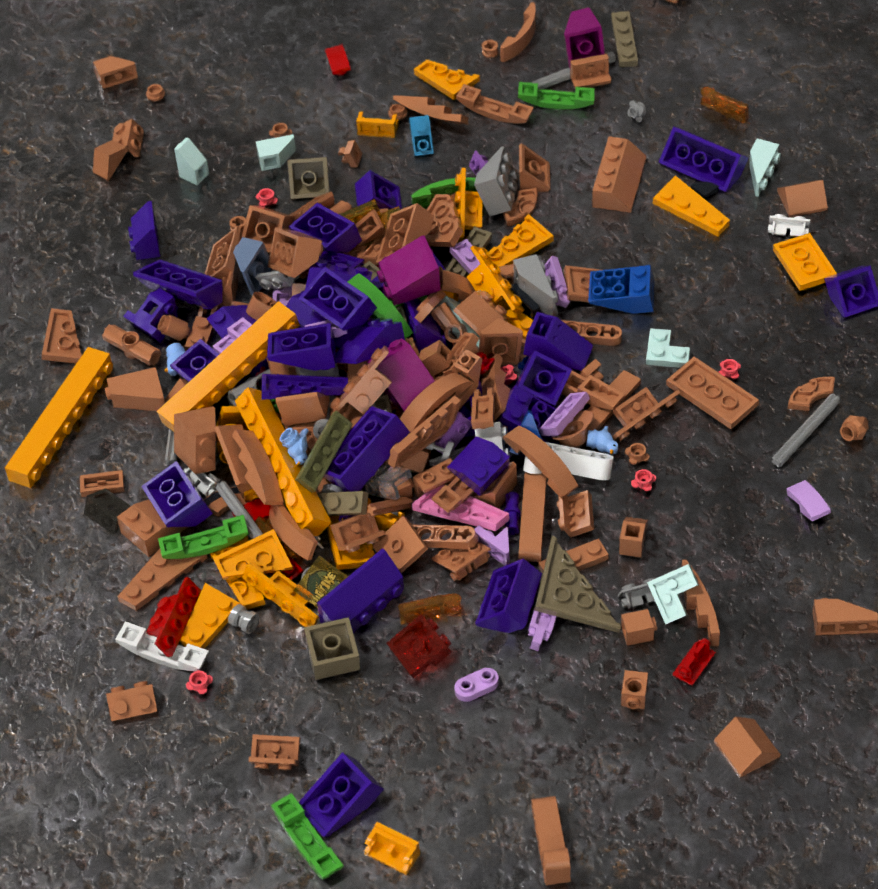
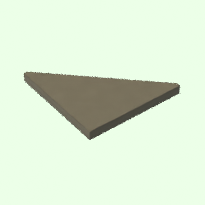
[534,536,621,633]

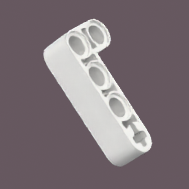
[523,442,613,480]

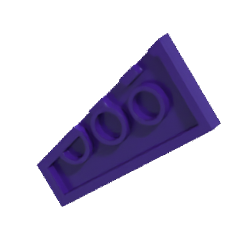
[262,374,348,400]

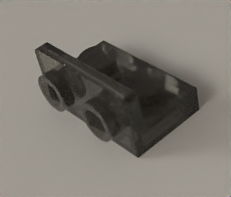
[84,488,131,534]

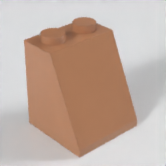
[174,406,216,474]

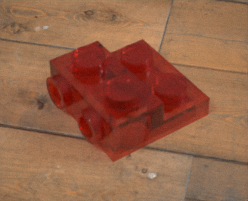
[386,614,452,678]

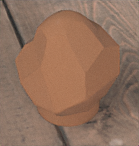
[840,415,869,441]

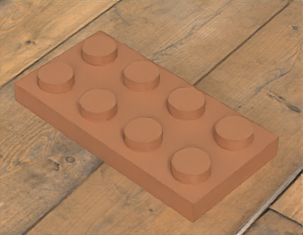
[666,356,759,429]

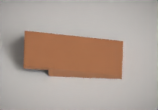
[204,226,242,307]

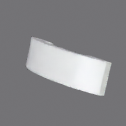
[115,622,209,671]

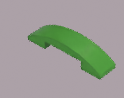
[518,82,595,109]
[411,177,477,209]
[347,273,413,338]
[158,515,249,559]
[271,793,343,880]

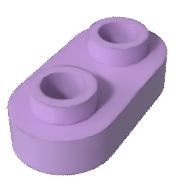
[455,668,499,702]

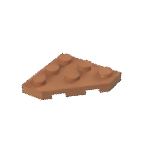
[425,194,463,247]

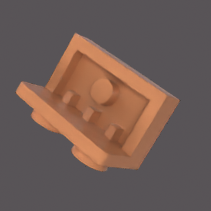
[570,54,611,89]
[112,119,144,158]
[413,458,457,498]
[557,490,594,538]
[330,513,385,553]
[106,681,158,721]
[248,734,301,770]

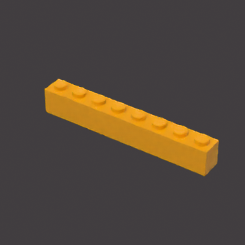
[157,301,300,432]
[5,347,113,488]
[235,387,332,537]

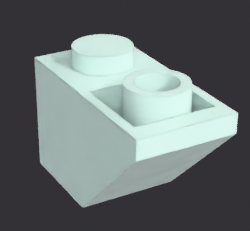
[256,134,296,171]
[174,137,209,185]

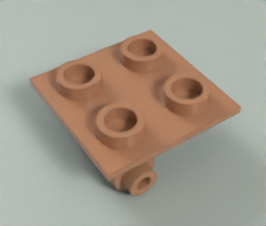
[431,542,491,581]

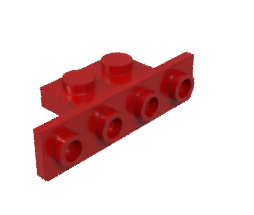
[146,577,201,658]

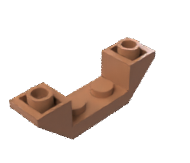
[426,349,482,419]

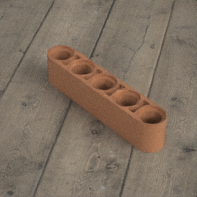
[519,472,547,562]

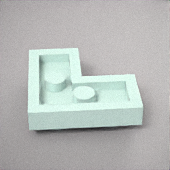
[646,328,690,368]
[647,564,699,624]

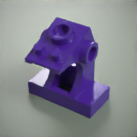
[123,288,178,343]

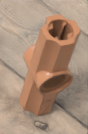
[430,302,479,353]
[102,324,161,366]

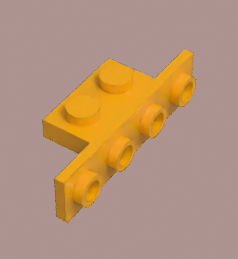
[454,168,482,243]
[467,246,525,313]
[243,563,319,627]

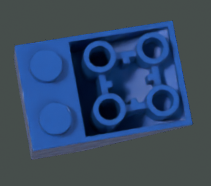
[588,265,655,314]

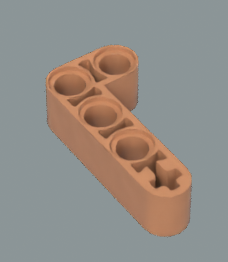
[531,796,571,885]

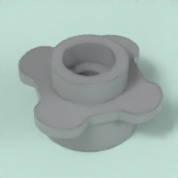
[627,100,646,122]

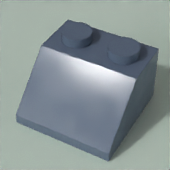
[233,237,272,296]

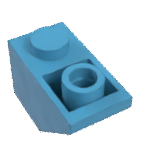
[409,115,434,156]

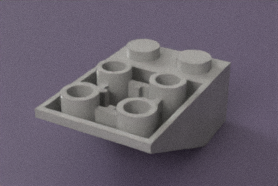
[474,146,520,216]
[513,254,558,317]

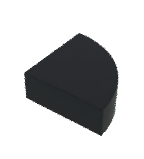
[691,182,719,200]

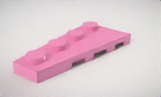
[412,484,509,531]

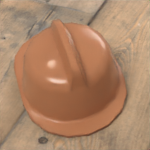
[552,410,594,448]

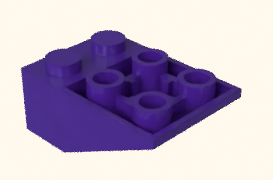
[523,312,593,371]
[494,385,559,444]

